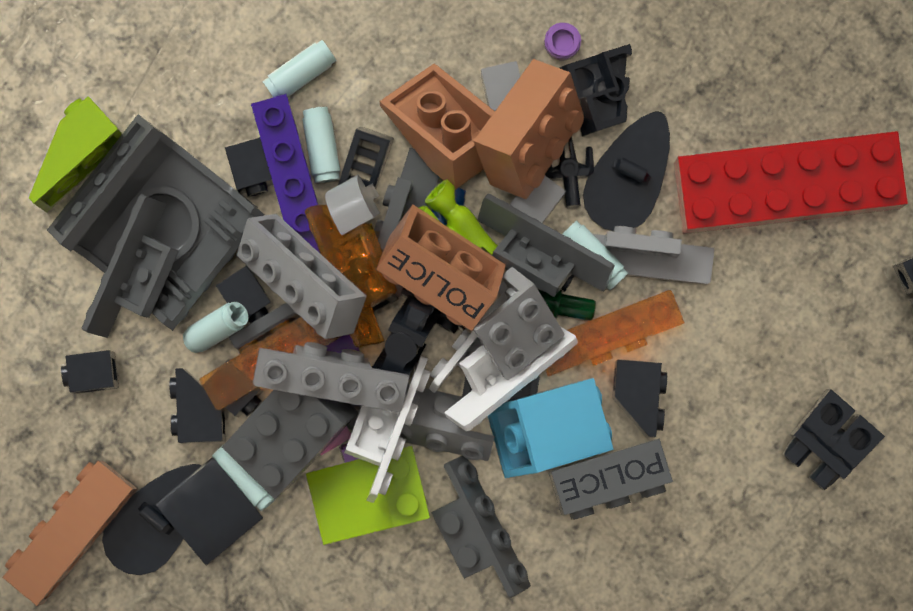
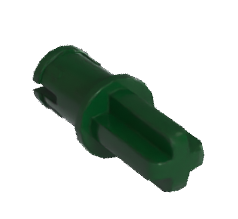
[538,289,596,321]

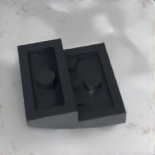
[155,457,263,566]

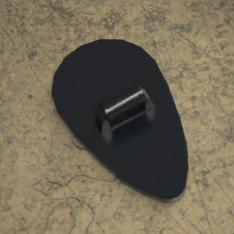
[583,111,670,232]
[102,464,202,575]

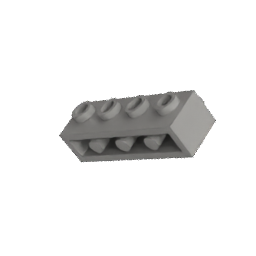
[236,214,366,339]

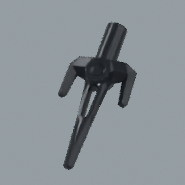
[545,136,594,208]

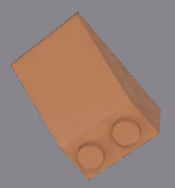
[379,63,495,190]

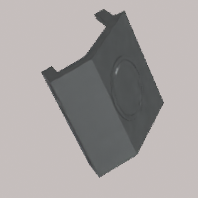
[47,114,265,331]

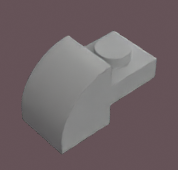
[325,174,380,235]

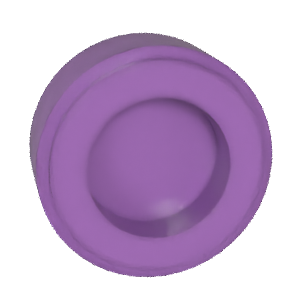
[544,23,581,61]

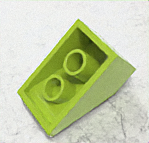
[29,96,122,213]
[306,446,431,545]

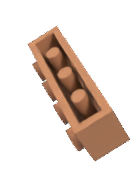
[2,461,137,606]

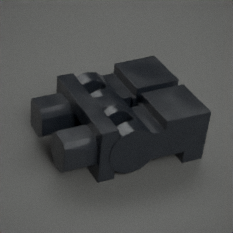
[372,295,442,381]

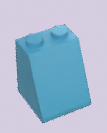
[488,378,614,478]

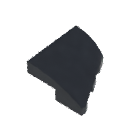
[559,44,632,136]

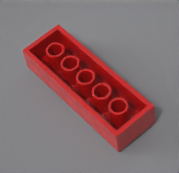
[674,131,908,234]

